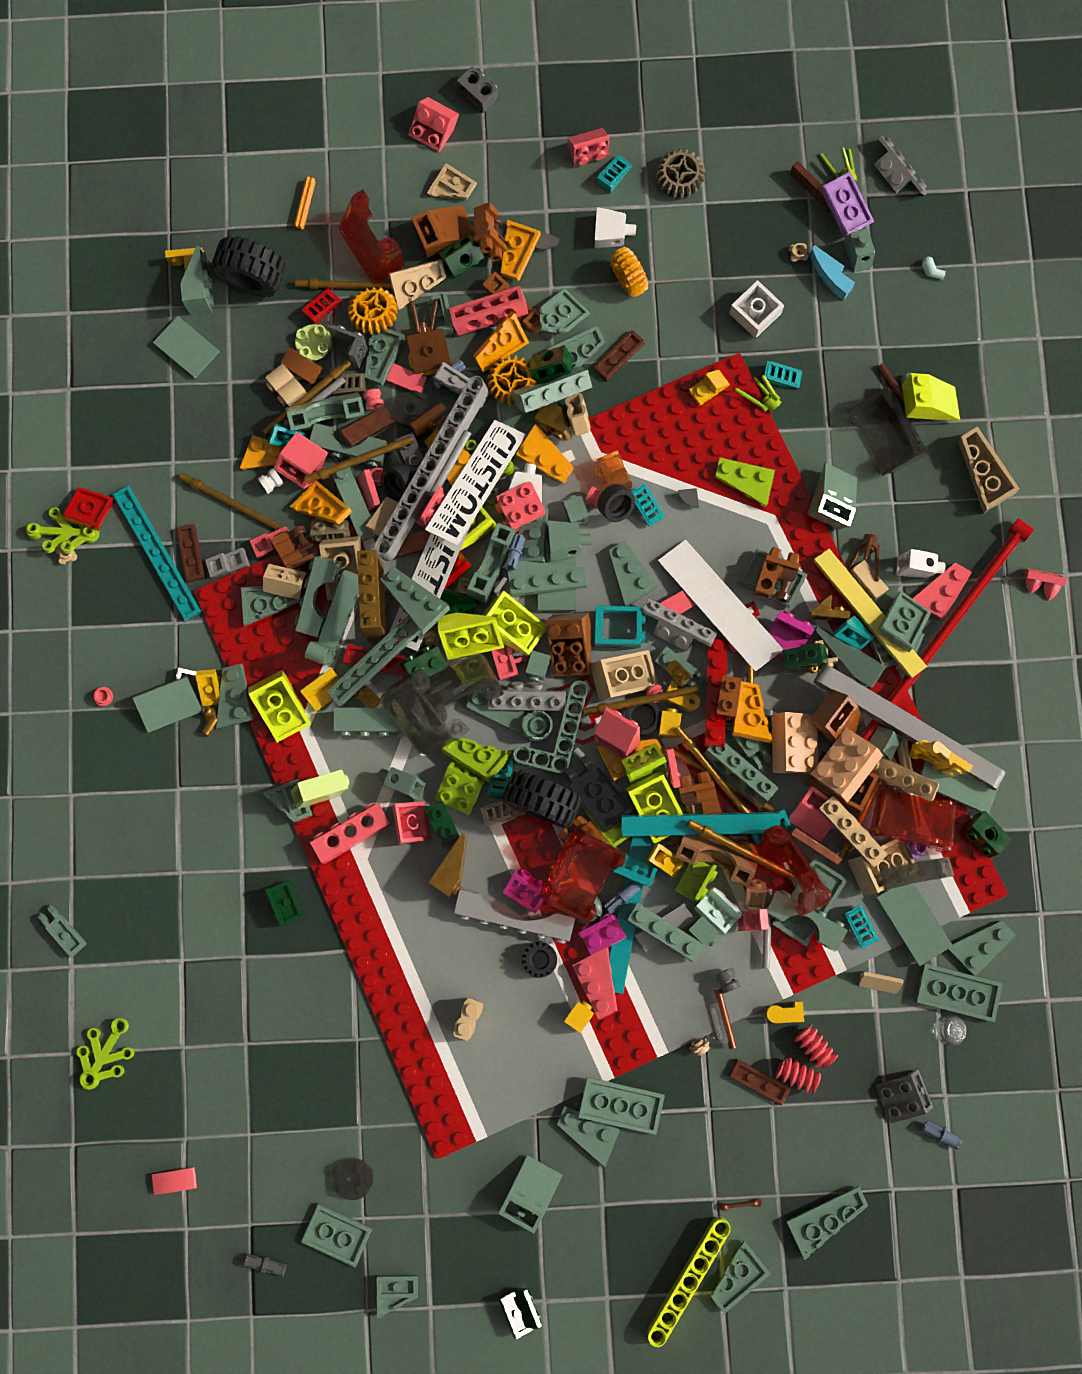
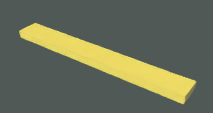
[813,549,927,679]

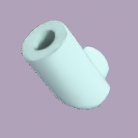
[922,257,946,280]

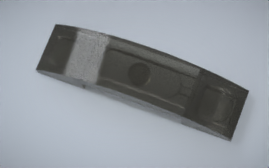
[880,857,954,890]

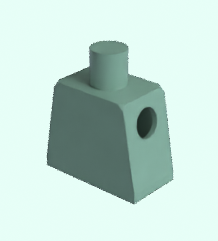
[843,229,875,273]
[547,521,591,562]
[377,767,426,801]

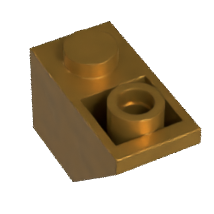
[534,403,571,441]

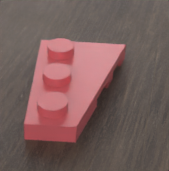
[913,562,972,621]
[572,947,617,1020]

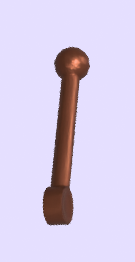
[720,1198,762,1211]

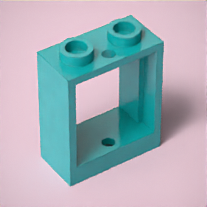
[594,605,645,648]

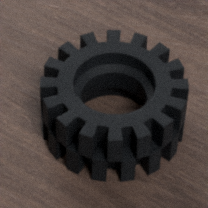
[522,942,557,978]

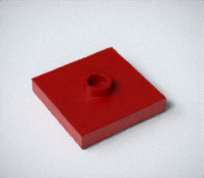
[62,487,114,531]

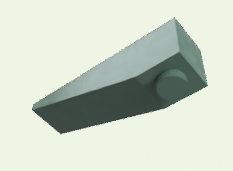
[332,467,377,542]
[816,627,886,688]

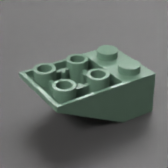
[180,246,214,315]
[807,463,857,529]
[498,1155,563,1233]

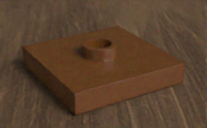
[407,328,451,374]
[411,403,447,441]

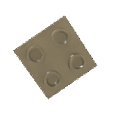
[310,515,350,542]

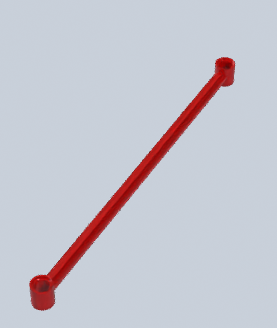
[860,518,1034,742]

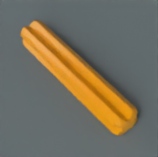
[294,177,315,230]

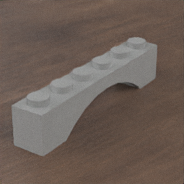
[454,888,575,943]

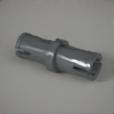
[244,1253,287,1277]

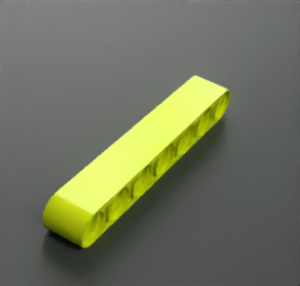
[647,1216,730,1347]

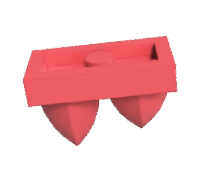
[1023,568,1067,601]

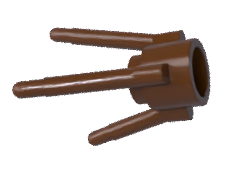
[410,301,438,334]
[847,534,880,582]

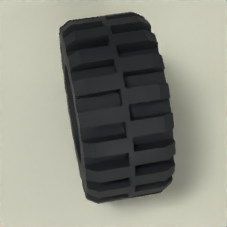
[211,236,287,297]
[502,770,581,829]

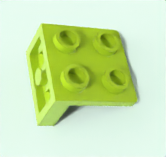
[621,743,667,785]
[435,760,486,815]
[674,862,718,902]

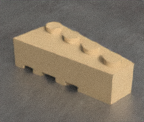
[958,426,1020,514]

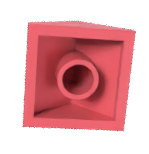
[392,802,431,845]

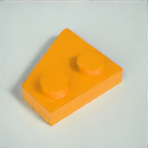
[240,435,285,471]

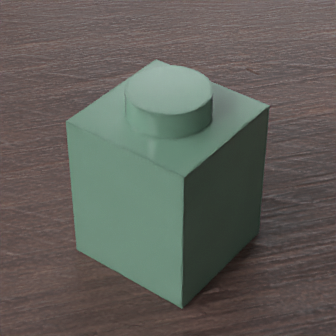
[563,495,589,524]
[525,650,551,682]
[869,726,902,759]
[687,916,720,947]

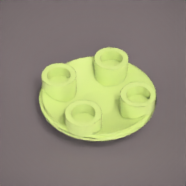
[295,324,332,360]

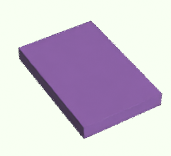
[820,172,874,238]

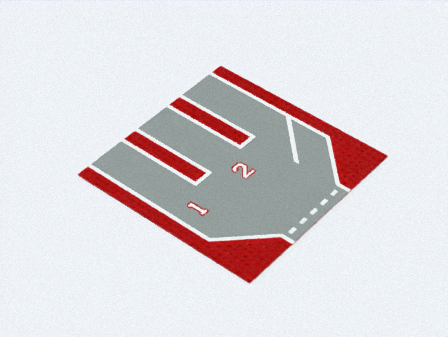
[195,353,1007,1159]

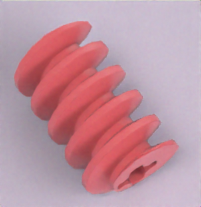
[794,1024,838,1069]
[775,1057,821,1095]

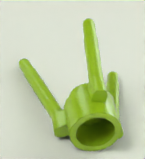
[820,147,857,182]
[735,375,782,412]

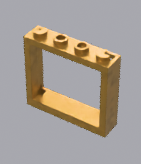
[357,550,387,642]

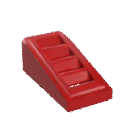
[301,288,342,325]

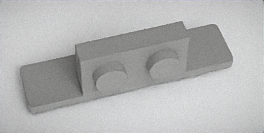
[874,135,928,195]
[642,599,717,651]
[488,682,566,711]

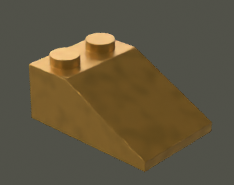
[428,833,468,897]

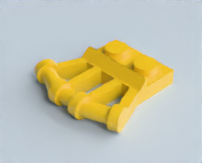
[910,740,973,777]

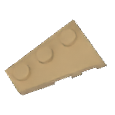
[388,259,446,310]

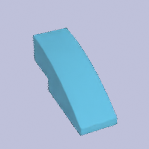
[810,245,855,301]

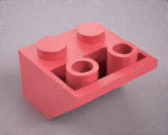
[408,97,459,152]
[568,128,610,166]
[274,432,328,489]
[594,707,640,759]
[788,786,833,843]

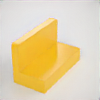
[301,668,340,711]

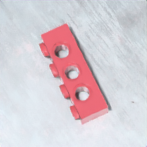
[449,286,529,336]
[310,802,392,864]

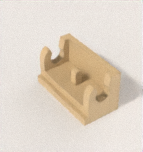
[263,564,306,600]

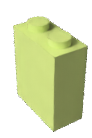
[291,770,349,809]

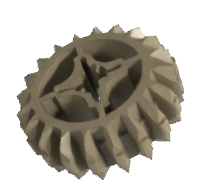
[656,148,705,199]

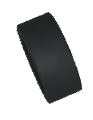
[380,463,414,501]
[597,484,635,522]
[624,702,661,736]

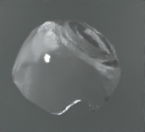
[933,1015,967,1046]

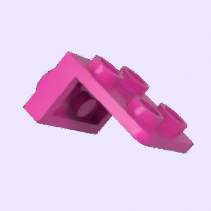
[768,611,814,661]

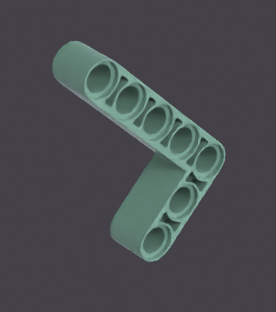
[305,570,359,665]
[513,681,587,775]

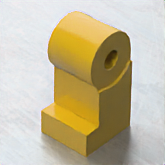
[663,680,700,712]
[765,1001,804,1023]

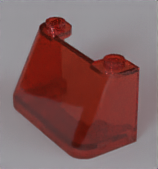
[339,189,405,282]
[869,786,957,854]
[759,825,831,917]
[540,826,626,924]

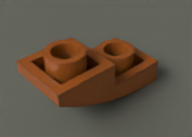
[281,347,323,384]

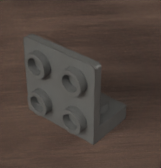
[328,324,368,370]
[876,1069,933,1123]

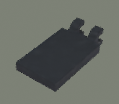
[564,755,636,832]

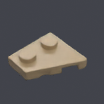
[427,163,477,200]

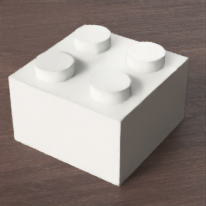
[729,280,784,339]

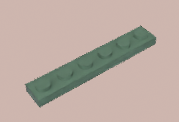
[327,615,420,707]

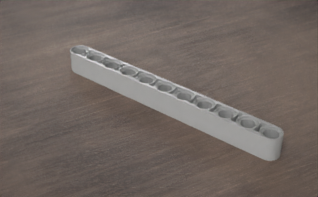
[374,376,488,561]
[813,664,1006,791]

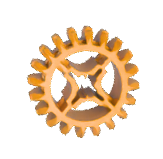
[610,247,648,297]
[348,287,398,335]
[488,355,537,406]

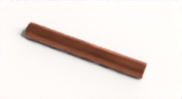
[877,363,905,407]
[714,988,737,1049]

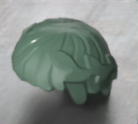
[521,710,553,741]

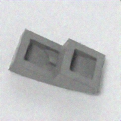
[205,548,250,578]

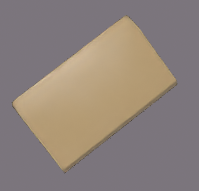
[365,497,398,536]
[850,560,889,601]
[858,971,903,994]

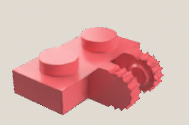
[491,644,530,681]

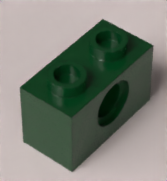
[438,234,484,277]
[529,345,573,384]
[782,643,828,671]
[425,802,460,847]
[962,811,1012,858]

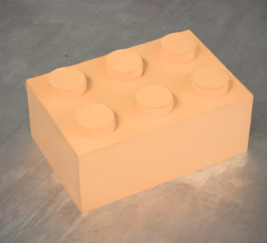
[771,712,818,775]
[811,727,883,802]

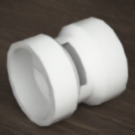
[257,468,284,494]

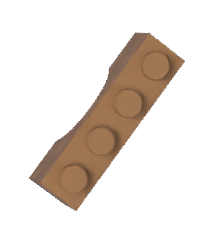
[675,835,758,887]

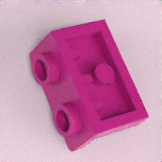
[502,868,551,914]
[578,914,627,955]

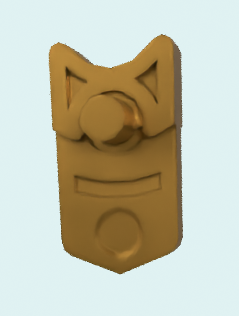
[666,660,693,687]
[354,685,380,708]

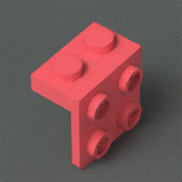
[495,481,546,534]
[415,486,445,529]

